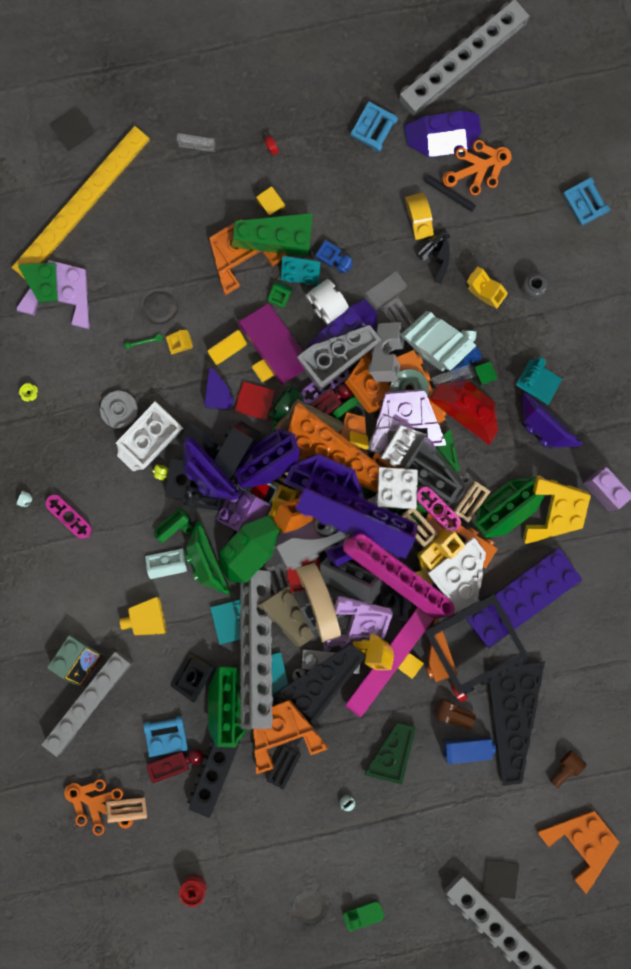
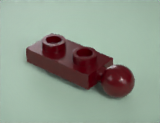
[310,383,352,415]
[146,749,203,784]

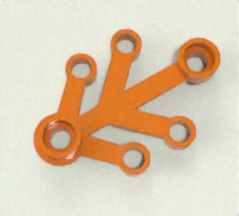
[442,140,512,195]
[64,778,134,836]

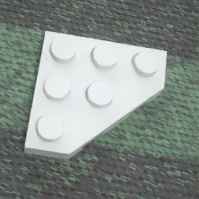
[427,537,486,612]

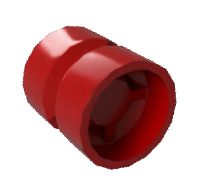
[179,874,207,907]

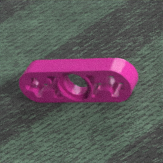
[417,486,461,531]
[46,495,92,539]

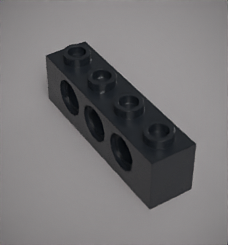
[187,739,240,818]

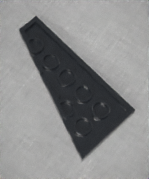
[258,643,366,746]
[487,661,545,786]

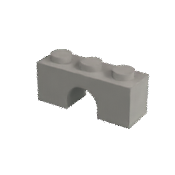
[369,322,405,382]

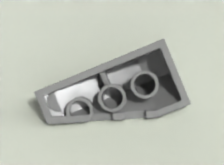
[297,325,382,390]

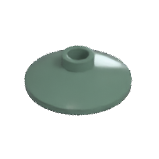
[390,369,429,396]

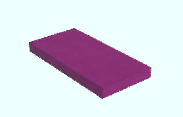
[238,303,305,385]

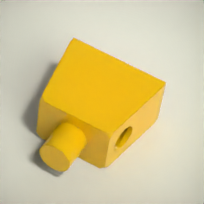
[119,597,167,635]

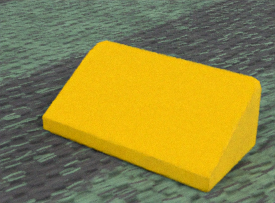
[207,330,247,365]

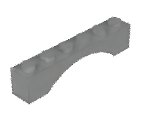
[275,496,388,571]
[42,650,133,757]

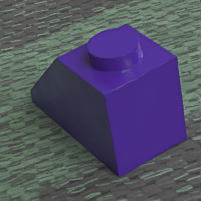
[205,368,234,411]

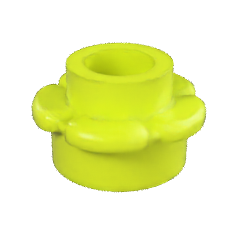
[19,383,38,402]
[152,464,169,480]

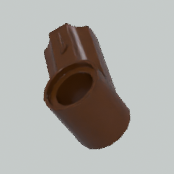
[434,699,476,730]

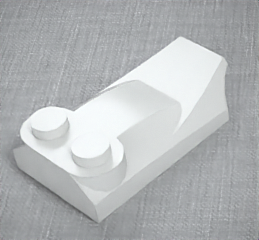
[116,402,183,471]

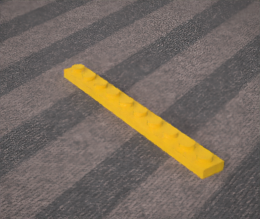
[11,126,150,279]

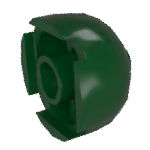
[269,384,304,422]

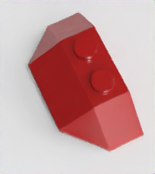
[429,379,498,445]

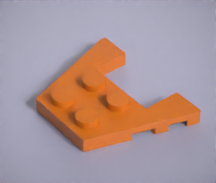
[209,219,287,296]
[345,349,413,413]
[253,699,328,774]
[537,810,619,894]

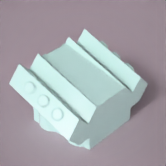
[401,311,476,372]

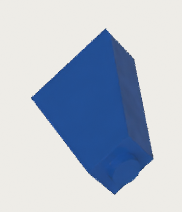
[443,737,496,764]

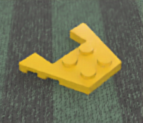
[523,475,591,544]

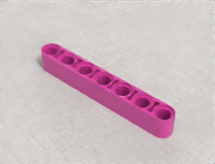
[343,534,454,619]
[345,607,434,717]

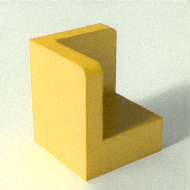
[256,186,285,216]

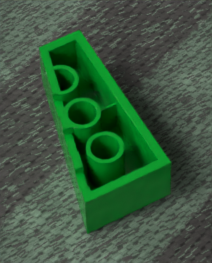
[231,213,313,257]

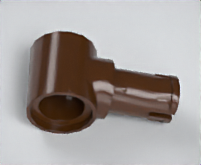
[549,750,587,788]

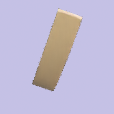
[296,563,341,642]

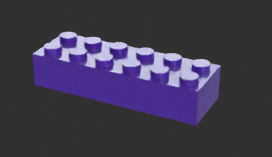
[296,476,418,559]
[466,548,583,649]

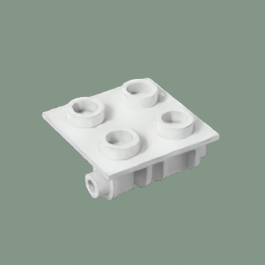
[381,425,428,467]
[375,467,418,509]

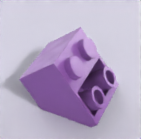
[216,489,271,531]

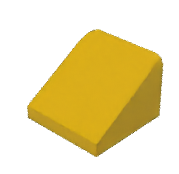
[166,330,193,355]
[252,360,275,382]
[347,431,369,450]
[398,653,424,679]

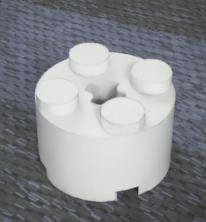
[305,279,349,325]

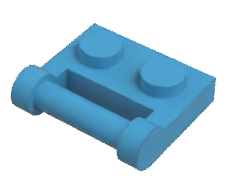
[351,102,398,152]
[562,177,611,227]
[143,715,188,757]

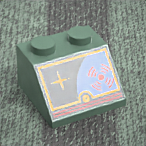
[47,634,105,688]

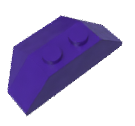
[404,111,481,158]
[307,299,377,348]
[521,392,583,449]
[236,429,300,488]
[183,436,242,499]
[284,454,364,499]

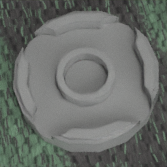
[99,390,138,429]

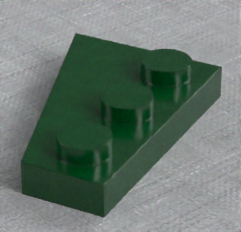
[364,722,416,785]

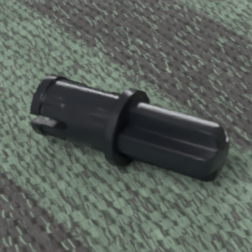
[417,228,450,261]

